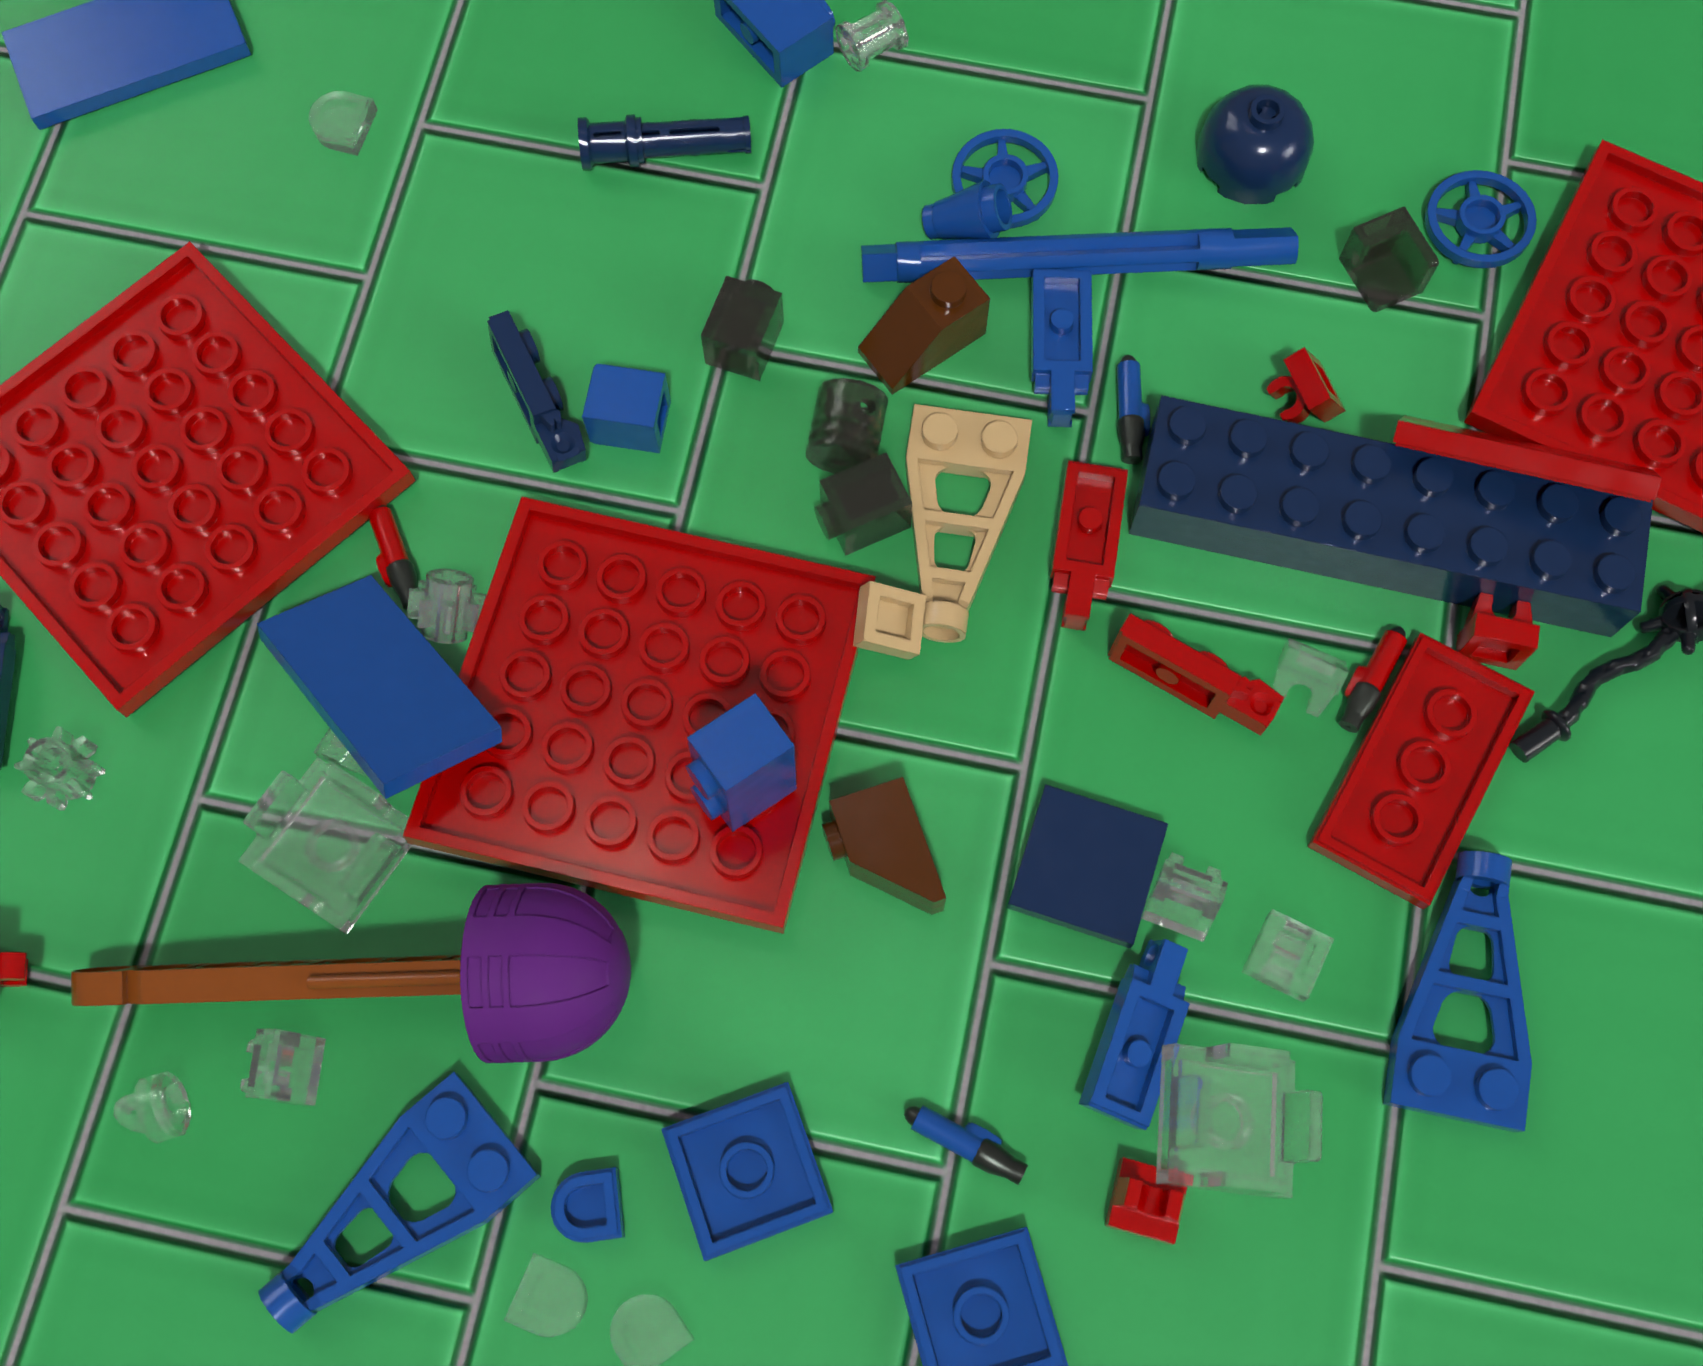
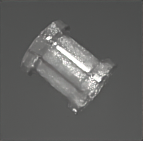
[835,0,909,72]

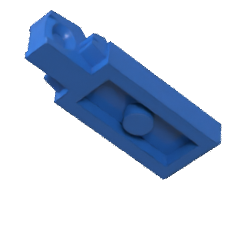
[1031,269,1093,427]
[1079,939,1190,1130]

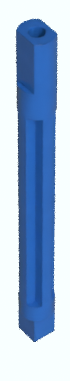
[861,227,1299,283]

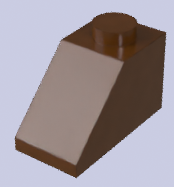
[858,256,990,395]
[821,777,946,915]

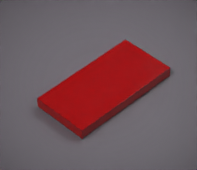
[1393,415,1662,503]
[1307,633,1535,910]

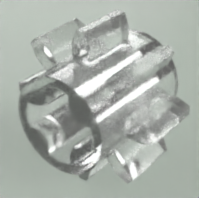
[406,569,486,644]
[14,727,106,811]

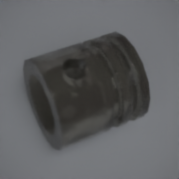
[806,378,888,476]

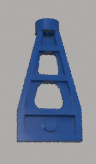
[1383,851,1532,1132]
[258,1072,541,1334]

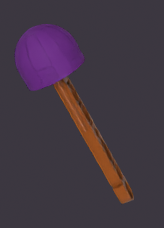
[71,883,631,1063]

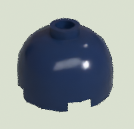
[1196,85,1314,204]

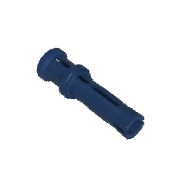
[578,114,751,170]

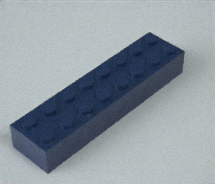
[1129,395,1653,637]

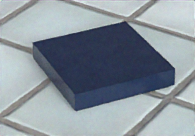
[1007,784,1168,948]

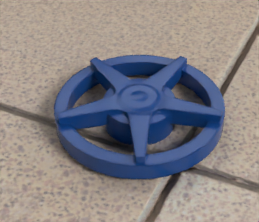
[952,129,1058,229]
[1425,170,1537,268]

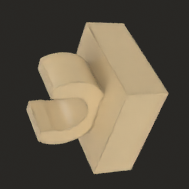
[853,581,926,660]

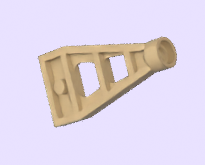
[905,404,1032,643]

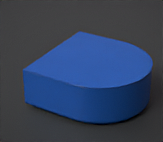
[551,1167,625,1243]

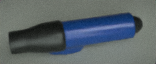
[1117,355,1150,464]
[904,1105,1028,1185]

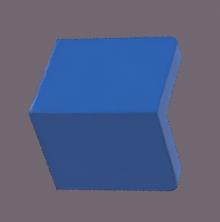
[582,364,671,453]

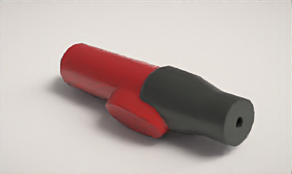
[368,505,423,610]
[1339,626,1407,733]

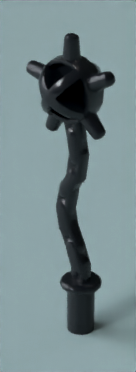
[1510,585,1703,763]

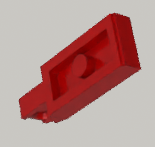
[1050,460,1128,631]
[1108,613,1284,736]

